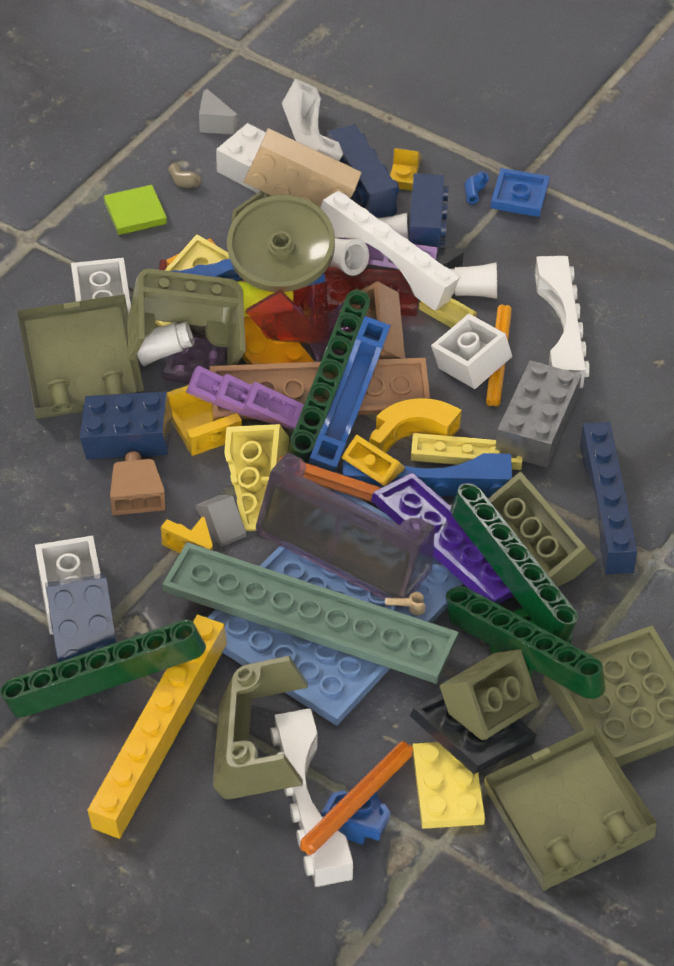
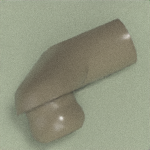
[168,163,202,188]

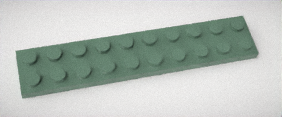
[162,542,459,684]

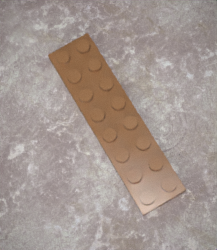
[209,358,430,421]

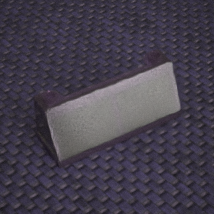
[256,452,435,608]

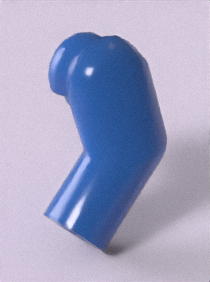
[464,171,489,204]

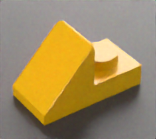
[390,148,422,191]
[161,517,213,553]

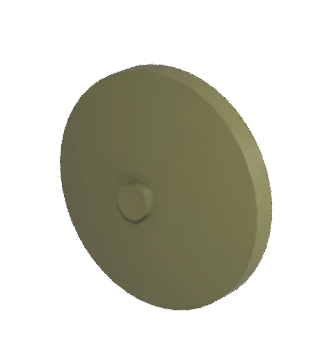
[227,195,335,292]

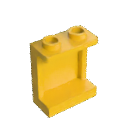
[167,385,242,456]

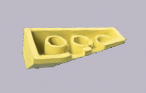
[224,424,289,532]

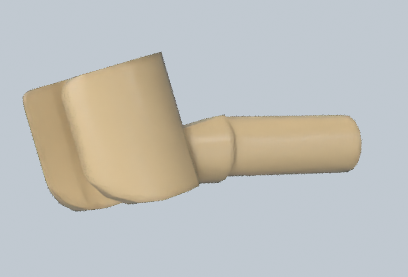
[385,592,425,615]

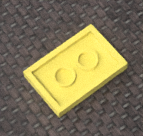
[412,742,485,829]

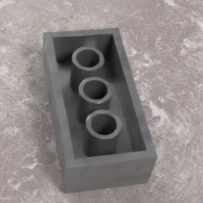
[495,360,582,468]

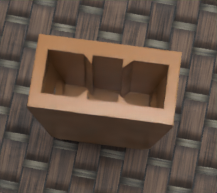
[110,452,165,515]

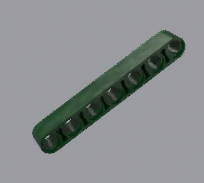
[288,290,370,463]
[450,484,578,642]
[445,586,606,699]
[0,620,206,718]

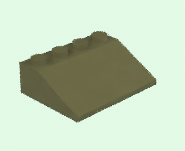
[488,471,597,606]

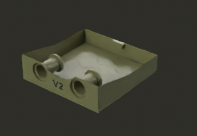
[17,294,144,419]
[542,625,674,766]
[484,725,657,891]

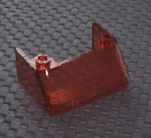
[245,279,328,344]

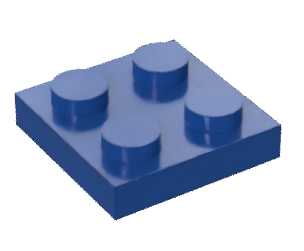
[491,168,550,217]

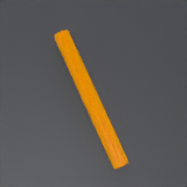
[486,304,512,407]

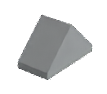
[199,89,238,135]
[195,495,246,547]

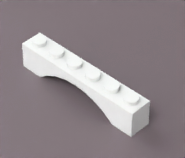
[282,79,343,161]
[321,191,460,311]
[535,256,589,388]
[270,708,353,887]

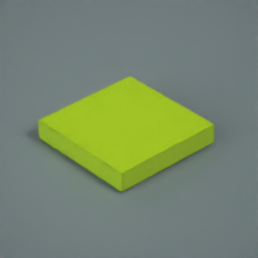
[104,185,167,235]

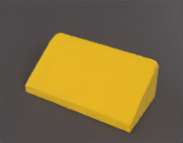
[341,435,405,486]

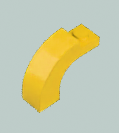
[369,399,462,453]

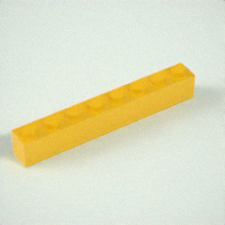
[88,615,227,839]

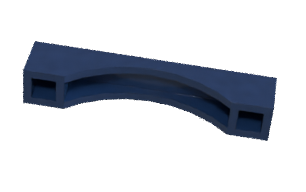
[580,422,637,574]

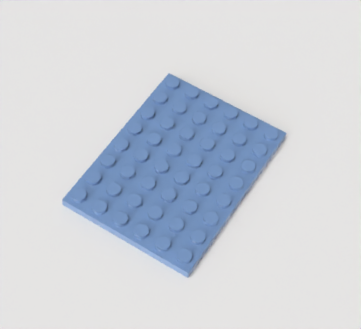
[208,491,467,726]

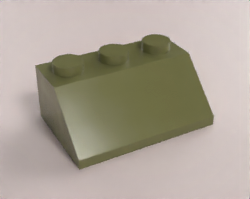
[439,649,540,740]

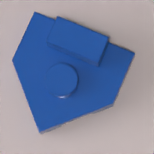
[321,790,391,845]

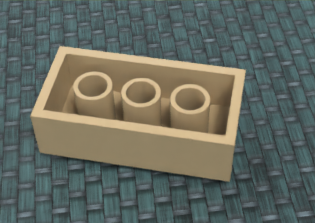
[243,128,361,208]

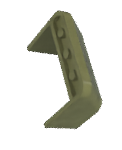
[128,269,246,365]
[213,656,308,799]

